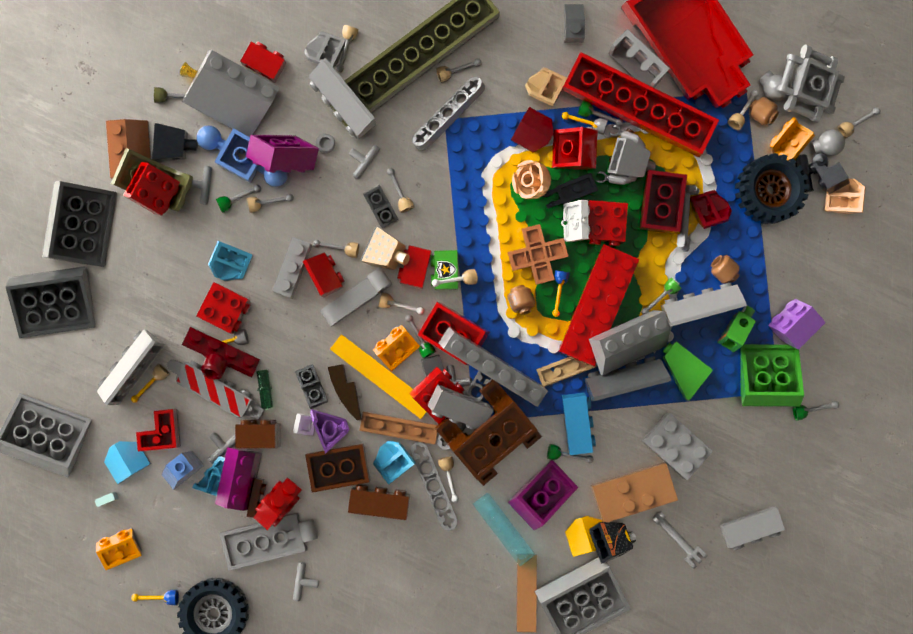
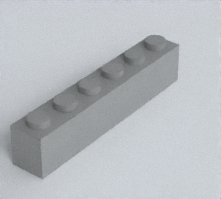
[439,327,548,407]

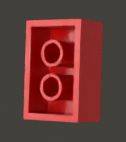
[418,302,490,365]

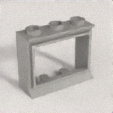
[608,29,670,88]

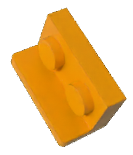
[373,325,420,371]
[96,529,142,570]

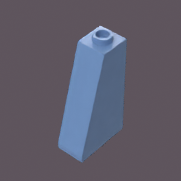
[162,451,204,490]

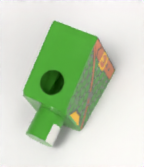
[717,306,756,352]

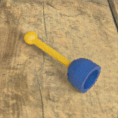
[552,270,570,317]
[132,590,179,605]

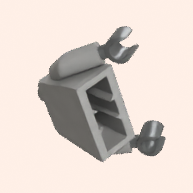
[597,125,656,185]

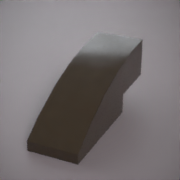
[328,364,362,420]

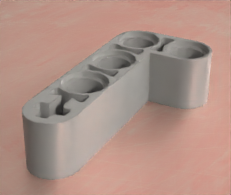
[320,267,392,327]

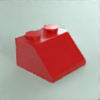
[552,127,598,170]
[303,252,345,298]

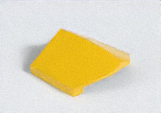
[565,516,602,557]

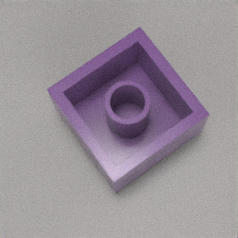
[768,299,826,350]

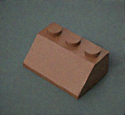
[106,119,151,179]

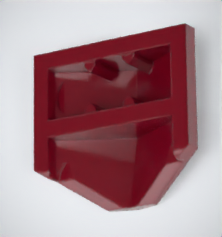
[511,107,554,153]
[690,190,732,229]

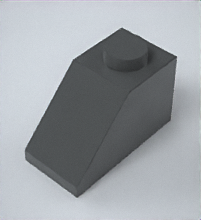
[564,4,585,43]

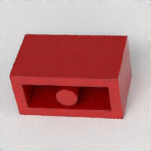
[240,41,286,83]
[397,245,431,289]

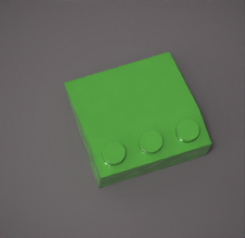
[740,344,804,406]

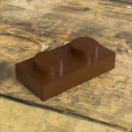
[246,478,266,518]

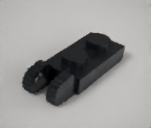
[542,173,598,209]

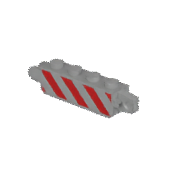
[166,360,264,420]

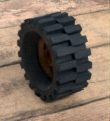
[735,153,809,224]

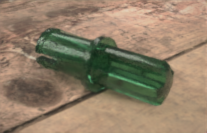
[256,370,273,409]

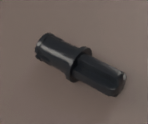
[796,154,814,193]

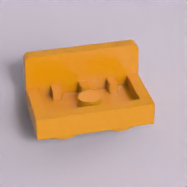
[770,117,815,160]

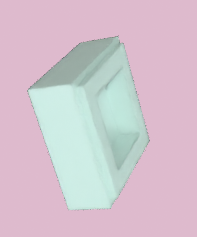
[95,492,119,507]

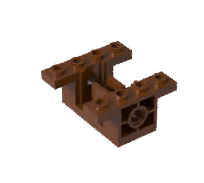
[435,379,542,486]

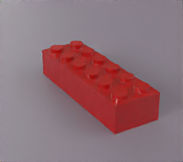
[558,244,639,367]

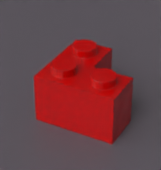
[136,409,180,452]

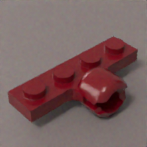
[182,327,260,380]

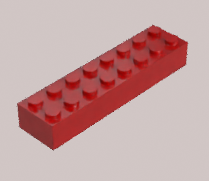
[562,52,719,157]

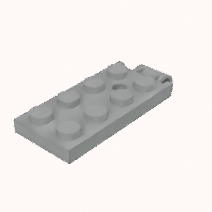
[219,513,318,571]

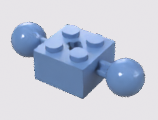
[197,125,288,187]

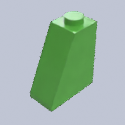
[662,341,713,401]

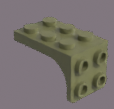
[111,148,193,212]

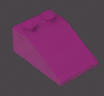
[508,460,578,530]

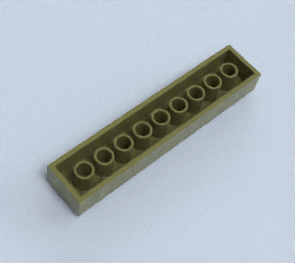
[329,0,500,128]

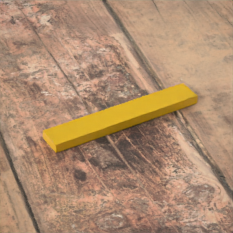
[330,334,426,419]

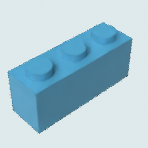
[562,392,596,455]

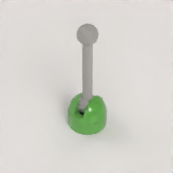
[641,278,682,314]

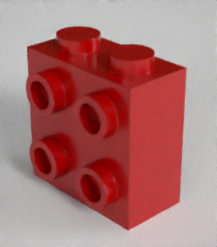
[123,162,180,216]
[586,200,628,246]
[196,282,251,334]
[409,367,465,424]
[253,477,302,530]

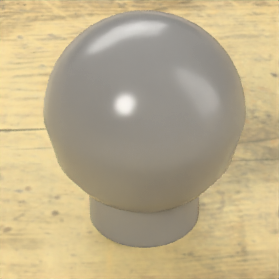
[759,70,790,101]
[812,129,845,156]

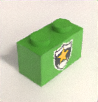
[431,250,458,290]

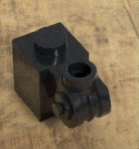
[809,153,850,194]

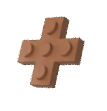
[508,224,568,285]

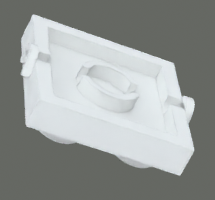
[561,200,590,242]

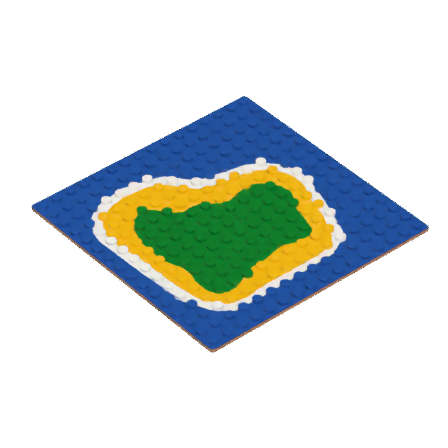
[445,92,774,418]

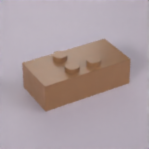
[591,462,678,522]

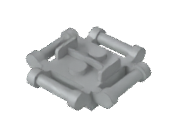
[777,45,845,123]

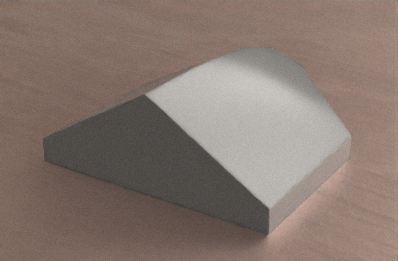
[304,31,346,68]

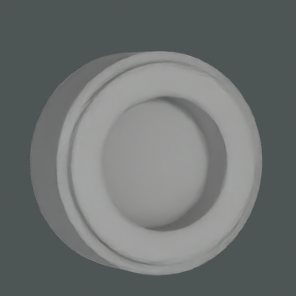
[316,134,335,153]

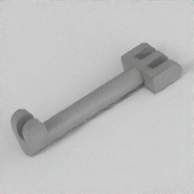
[677,185,700,252]
[652,511,708,569]

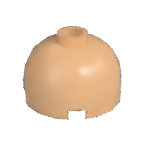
[512,160,551,199]

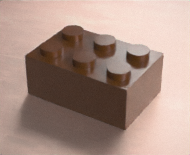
[235,420,281,448]
[305,443,370,493]
[348,484,410,520]

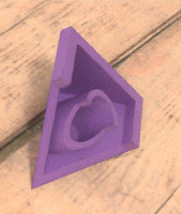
[310,409,349,454]

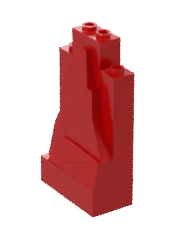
[621,0,754,109]

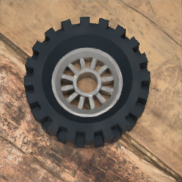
[177,578,249,634]

